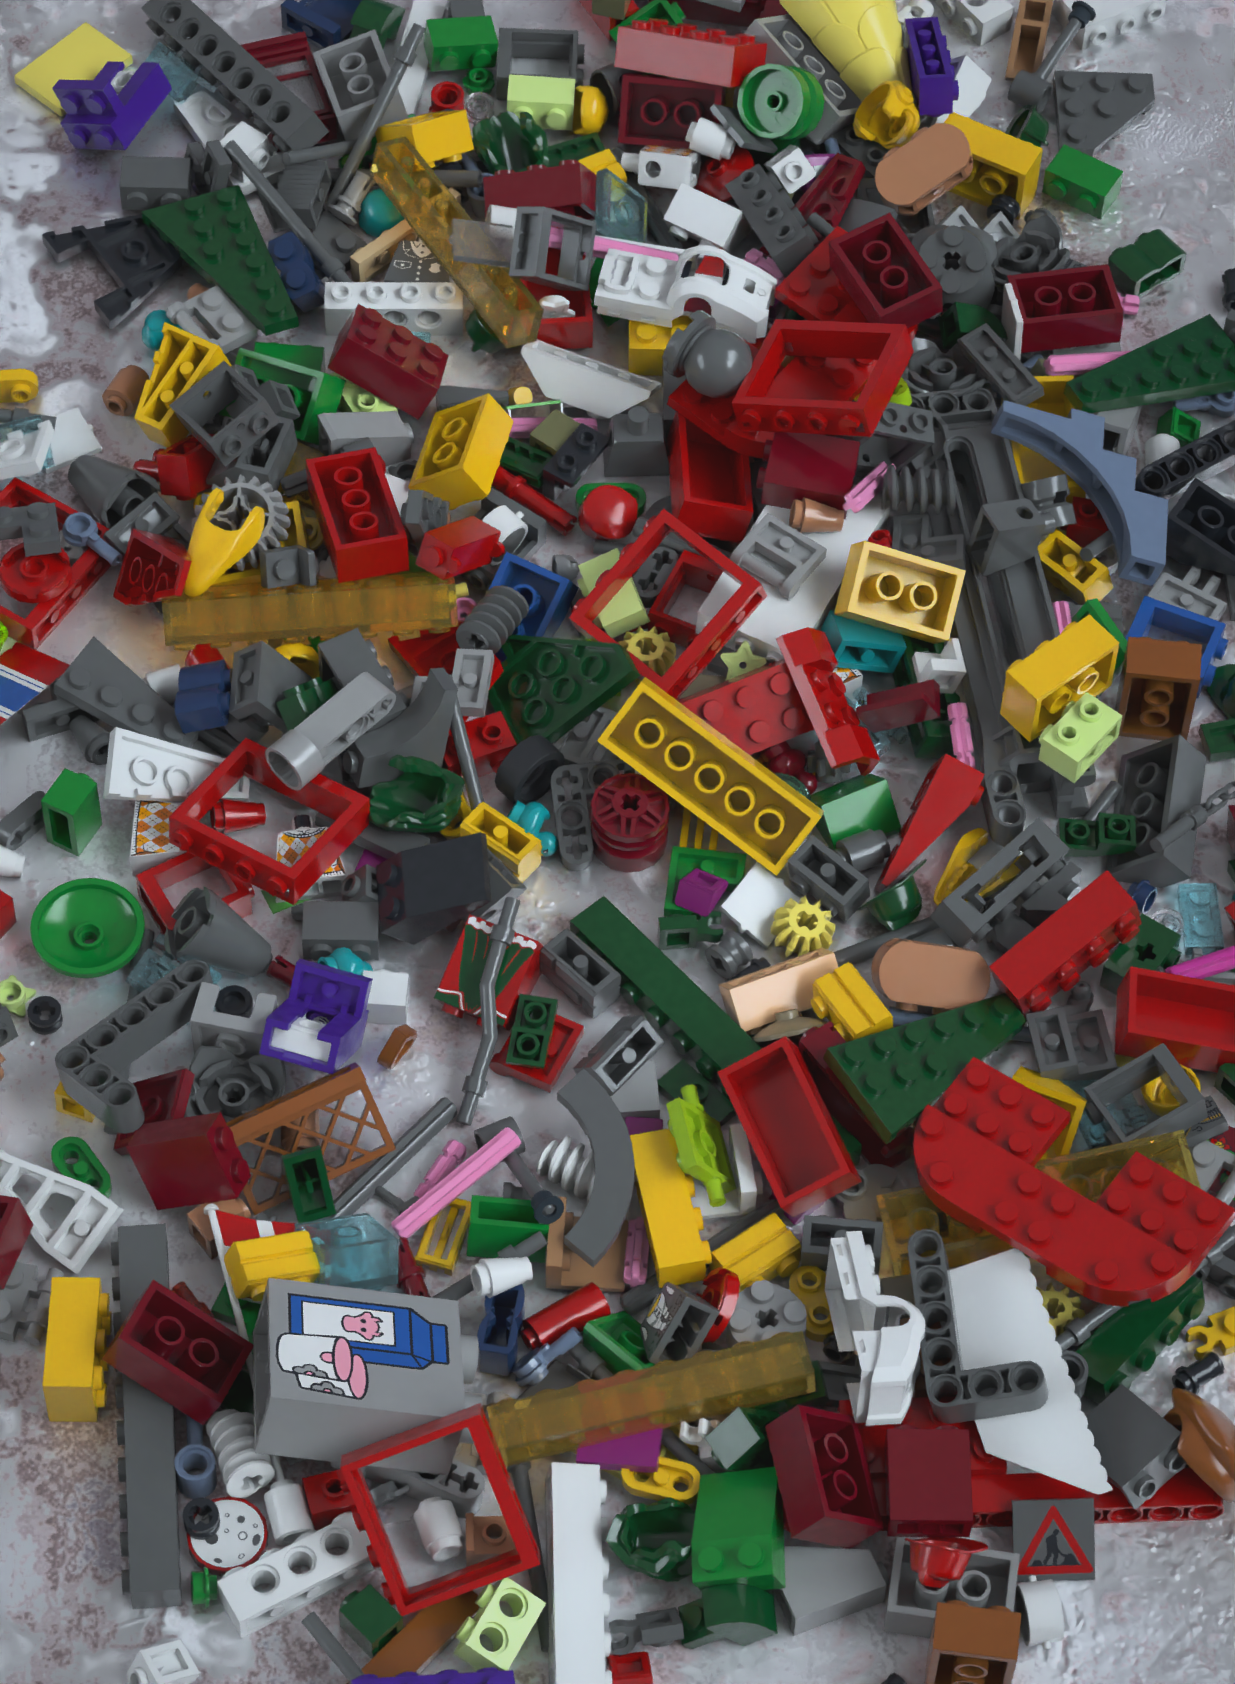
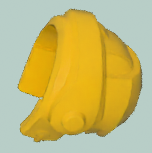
[853,80,920,150]

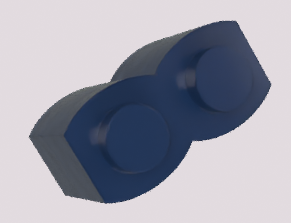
[268,231,325,313]
[175,659,233,734]
[477,1284,525,1376]

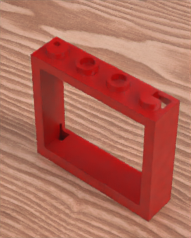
[731,319,914,437]
[0,477,112,650]
[569,508,767,700]
[169,738,370,905]
[336,1403,540,1616]

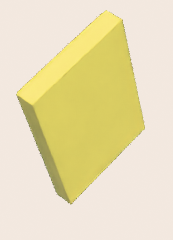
[14,22,133,117]

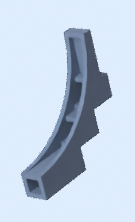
[991,400,1168,586]

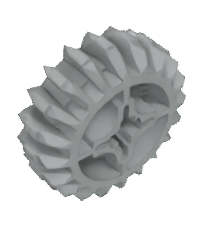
[192,474,291,572]

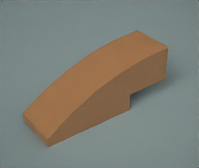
[1005,0,1053,81]

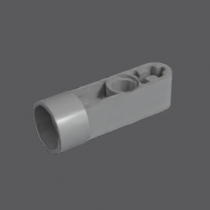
[265,672,396,790]
[331,1459,485,1518]

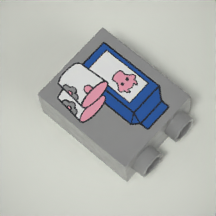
[253,1277,483,1475]

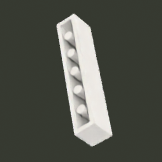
[545,1462,612,1684]

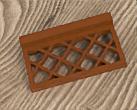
[226,1062,396,1216]

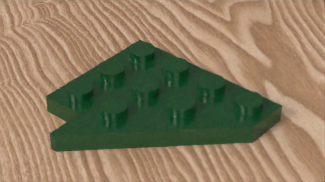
[488,634,640,745]

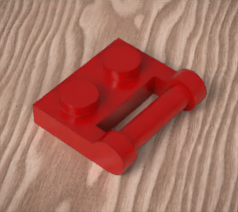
[489,1014,584,1093]

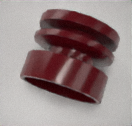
[590,773,669,873]

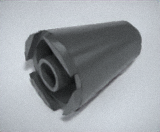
[68,454,161,529]
[164,887,273,977]

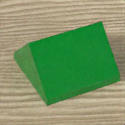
[806,773,901,851]
[583,1311,672,1393]

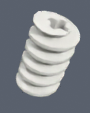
[536,1135,595,1202]
[206,1409,275,1498]

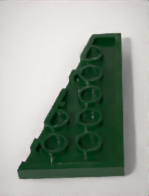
[141,185,299,336]
[1064,314,1235,413]
[823,993,1027,1144]

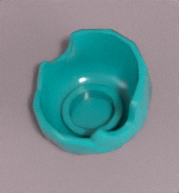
[358,187,412,238]

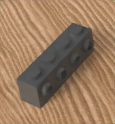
[725,163,819,278]

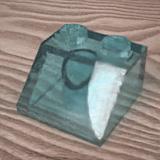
[294,1213,399,1291]

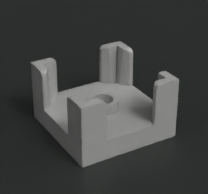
[190,982,277,1061]

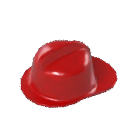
[904,1537,988,1588]

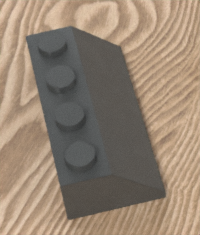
[1105,734,1206,888]

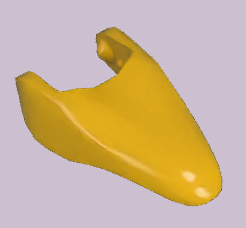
[183,488,265,597]
[933,828,1021,907]

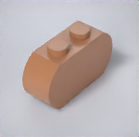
[875,123,973,216]
[871,938,991,1014]

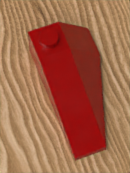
[113,528,192,607]
[874,754,985,892]

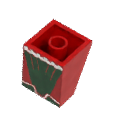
[434,914,544,1031]

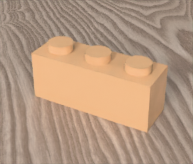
[718,948,838,1035]

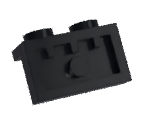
[542,423,610,501]

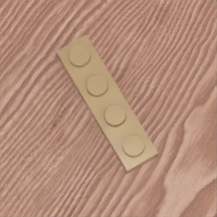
[350,187,462,282]

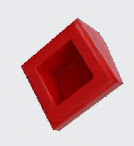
[607,1651,653,1684]

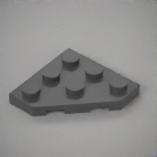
[1052,71,1155,157]

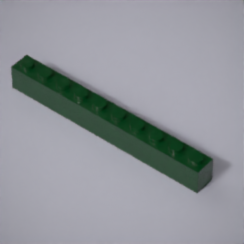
[570,896,862,1166]

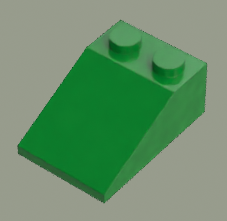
[219,347,346,445]
[691,1467,786,1592]

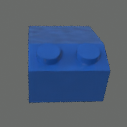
[488,551,579,663]

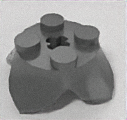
[989,213,1070,293]
[911,225,997,309]
[901,337,986,399]
[184,1046,287,1136]

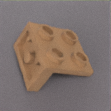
[545,1196,629,1293]

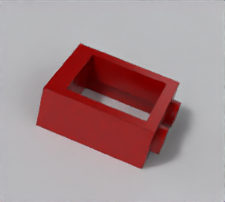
[648,549,723,648]
[136,852,255,937]

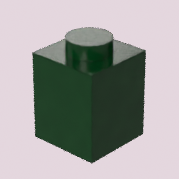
[339,1584,403,1659]

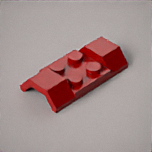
[776,627,880,776]

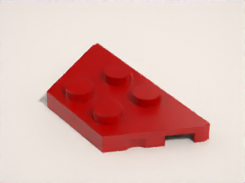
[387,621,504,722]

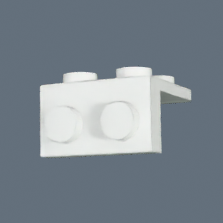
[685,1124,763,1219]

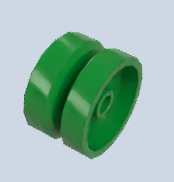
[737,63,825,141]

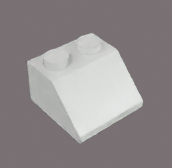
[663,183,751,254]

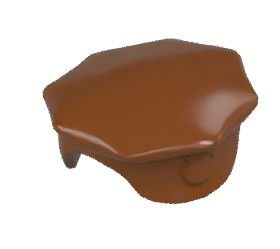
[1163,1388,1235,1503]

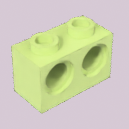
[453,1577,546,1671]

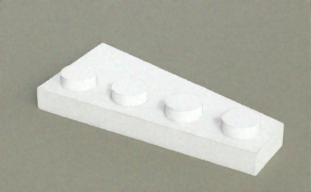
[174,90,285,196]
[0,420,54,482]
[103,727,250,802]

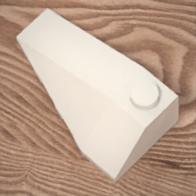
[912,55,992,130]

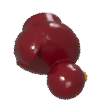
[761,741,818,796]

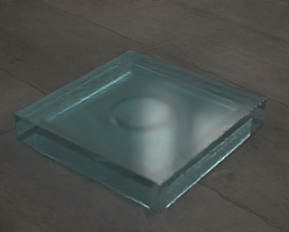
[595,168,648,243]

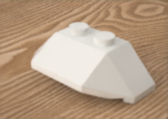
[521,338,662,419]

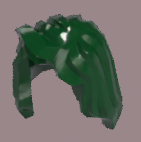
[472,111,550,175]
[369,754,465,833]
[606,1498,696,1582]

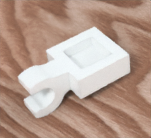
[679,1418,733,1473]

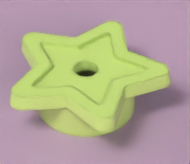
[720,640,767,681]
[0,975,36,1018]

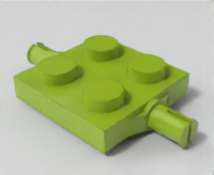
[666,1084,737,1207]

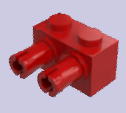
[133,434,216,501]

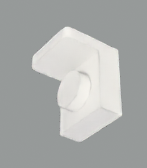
[764,144,816,194]
[126,1639,200,1684]

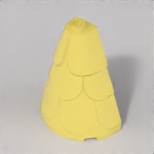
[779,0,913,101]

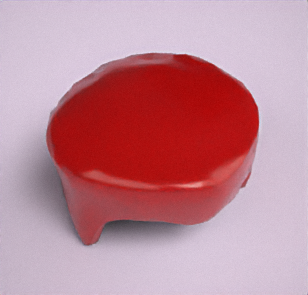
[578,485,638,541]

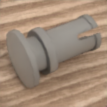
[327,171,376,226]

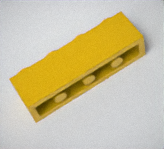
[629,1128,712,1288]

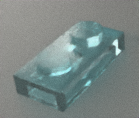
[1177,883,1224,955]

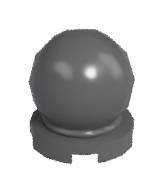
[662,310,753,399]

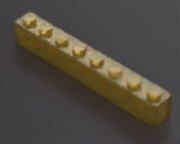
[370,136,544,349]
[486,1331,816,1467]

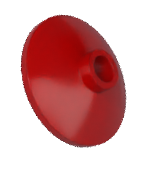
[694,145,754,203]

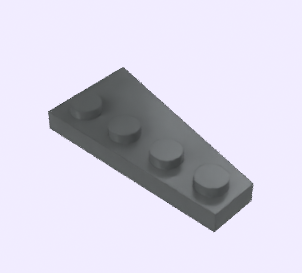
[53,636,199,748]

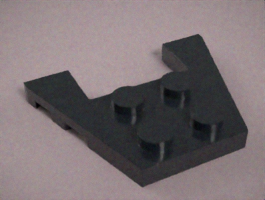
[42,214,183,330]

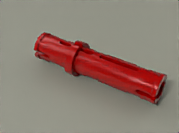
[491,465,577,536]

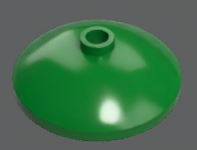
[30,878,145,978]

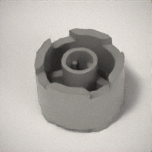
[726,1280,807,1373]

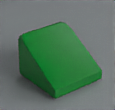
[1156,407,1201,448]

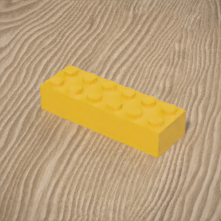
[597,677,824,876]

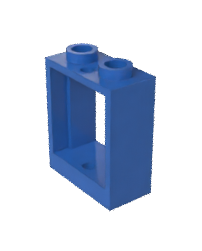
[1126,596,1229,698]

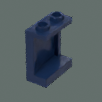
[281,0,362,49]

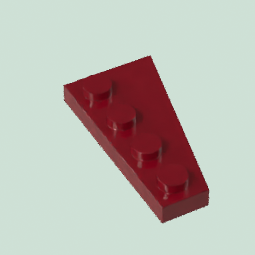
[759,153,866,259]

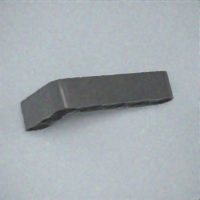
[55,959,213,1134]
[908,1229,1049,1424]

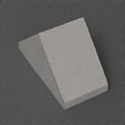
[611,1059,660,1121]

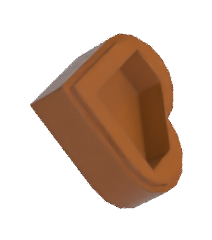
[377,1024,417,1070]

